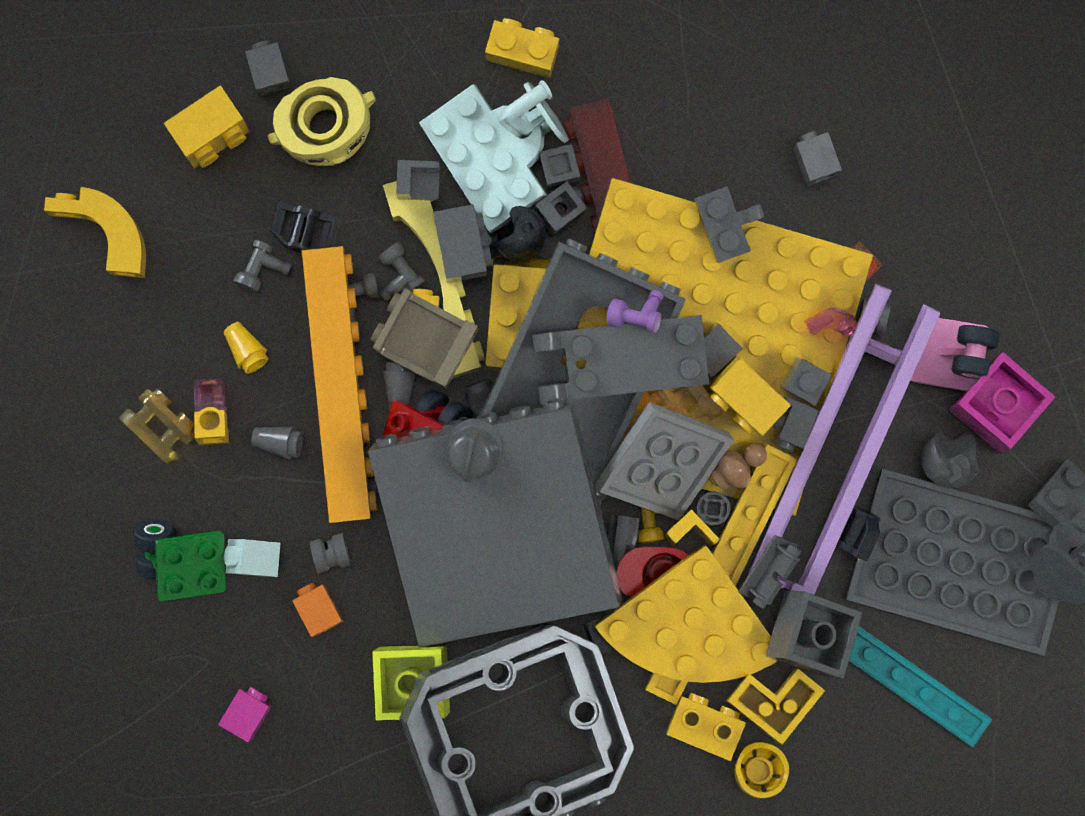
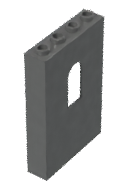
[480,238,686,485]

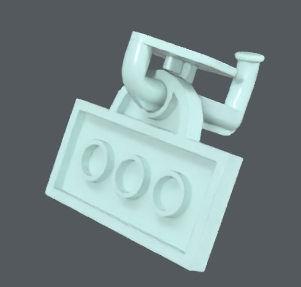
[419,80,569,234]

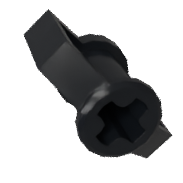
[270,201,337,253]
[837,506,881,561]

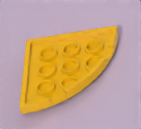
[594,544,777,683]

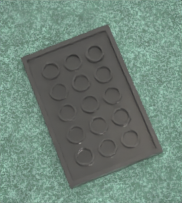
[845,469,1070,656]

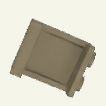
[371,288,478,390]

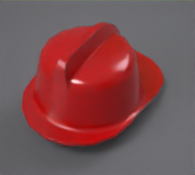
[616,547,689,598]

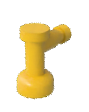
[638,507,665,544]

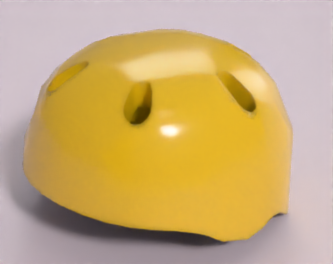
[734,742,789,798]

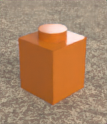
[292,582,344,637]

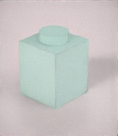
[224,539,280,577]

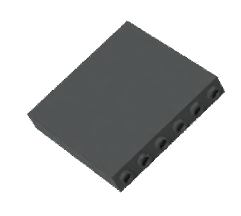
[368,398,622,647]

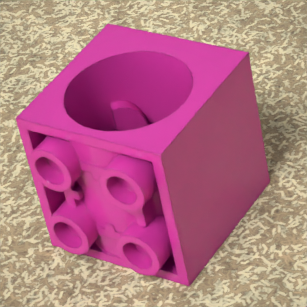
[948,352,1055,454]

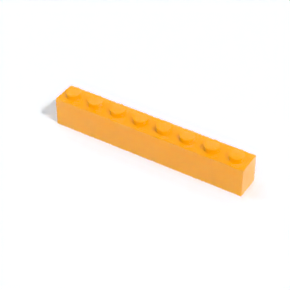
[302,246,377,523]

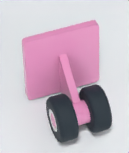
[911,318,1000,391]

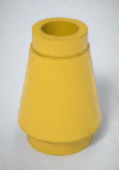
[223,322,269,374]

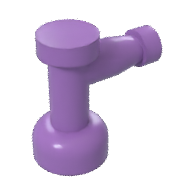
[607,290,663,333]

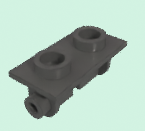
[738,535,801,609]

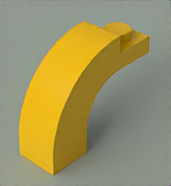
[44,187,146,278]

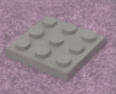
[595,402,734,520]

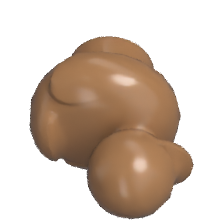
[711,443,767,491]

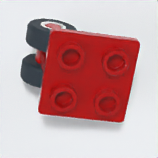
[382,390,473,438]

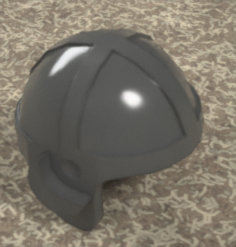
[921,432,980,488]

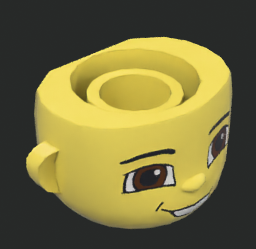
[267,77,376,166]

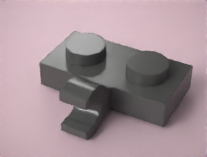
[694,186,765,263]

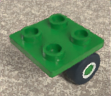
[134,520,226,601]

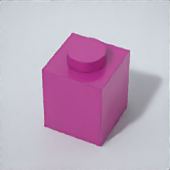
[218,686,272,742]

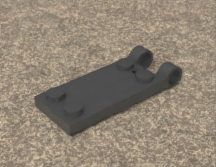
[532,315,709,404]

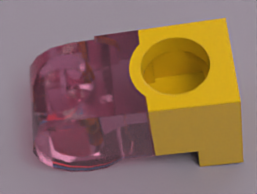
[194,378,229,445]

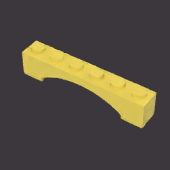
[383,181,485,379]

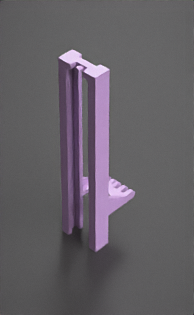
[748,284,940,595]

